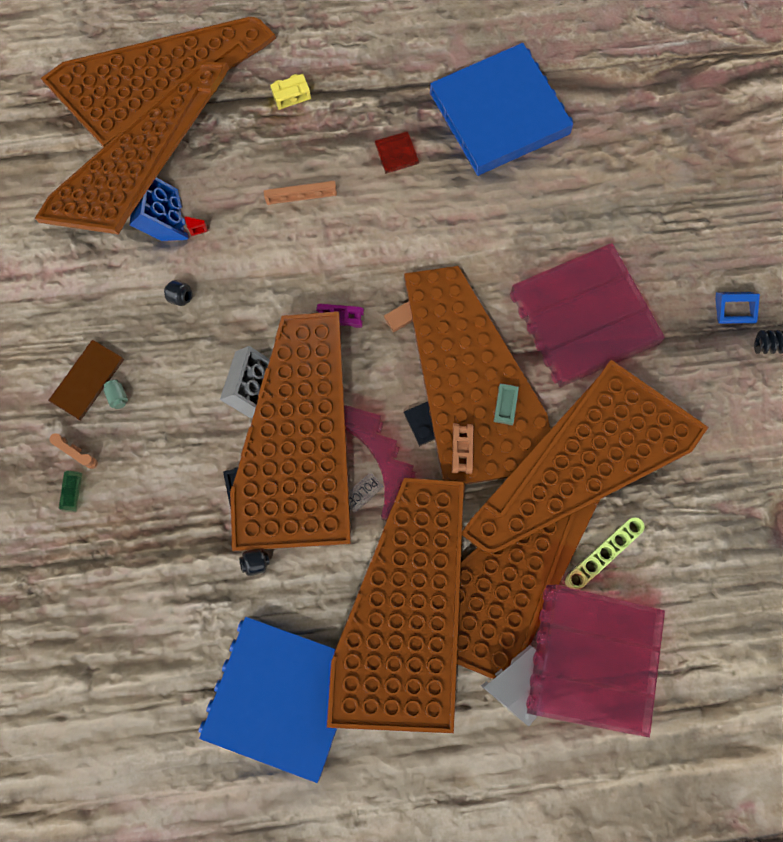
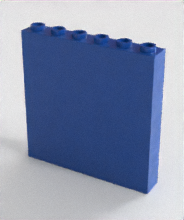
[430,43,573,176]
[199,617,337,783]

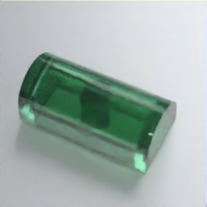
[59,471,82,513]

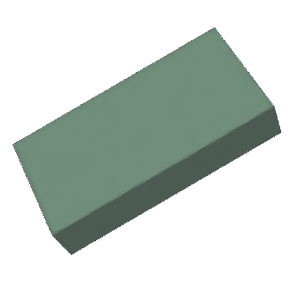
[493,384,519,425]

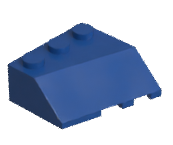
[129,178,188,241]

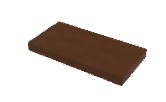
[48,340,124,421]

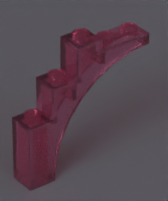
[344,404,416,521]

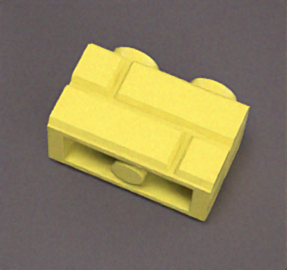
[270,74,311,110]

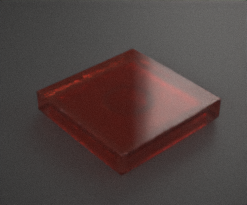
[375,131,419,174]

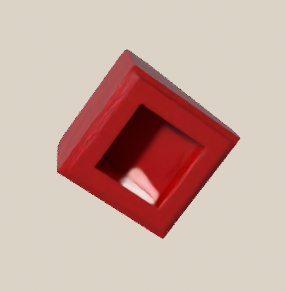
[184,217,208,236]

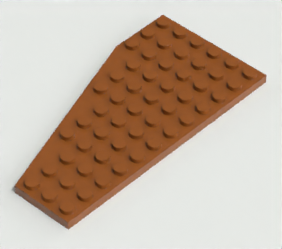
[404,266,551,485]
[230,312,351,551]
[327,478,464,733]

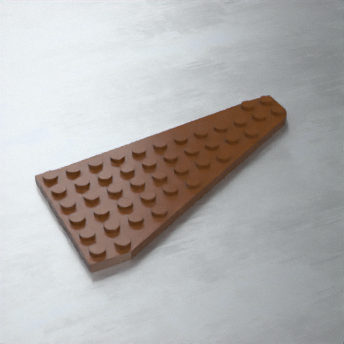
[41,17,276,148]
[35,62,229,235]
[462,360,709,553]
[457,500,600,679]

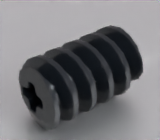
[754,330,783,354]

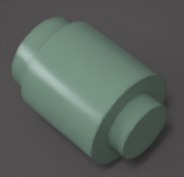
[103,380,128,409]

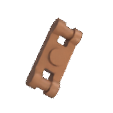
[452,423,473,474]
[49,433,98,469]

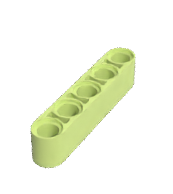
[565,517,645,590]

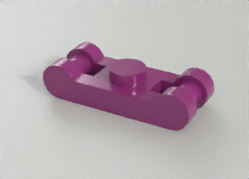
[316,304,364,328]

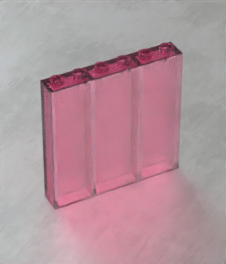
[510,243,665,388]
[526,585,665,738]

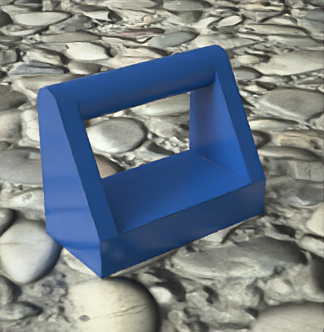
[715,292,760,324]

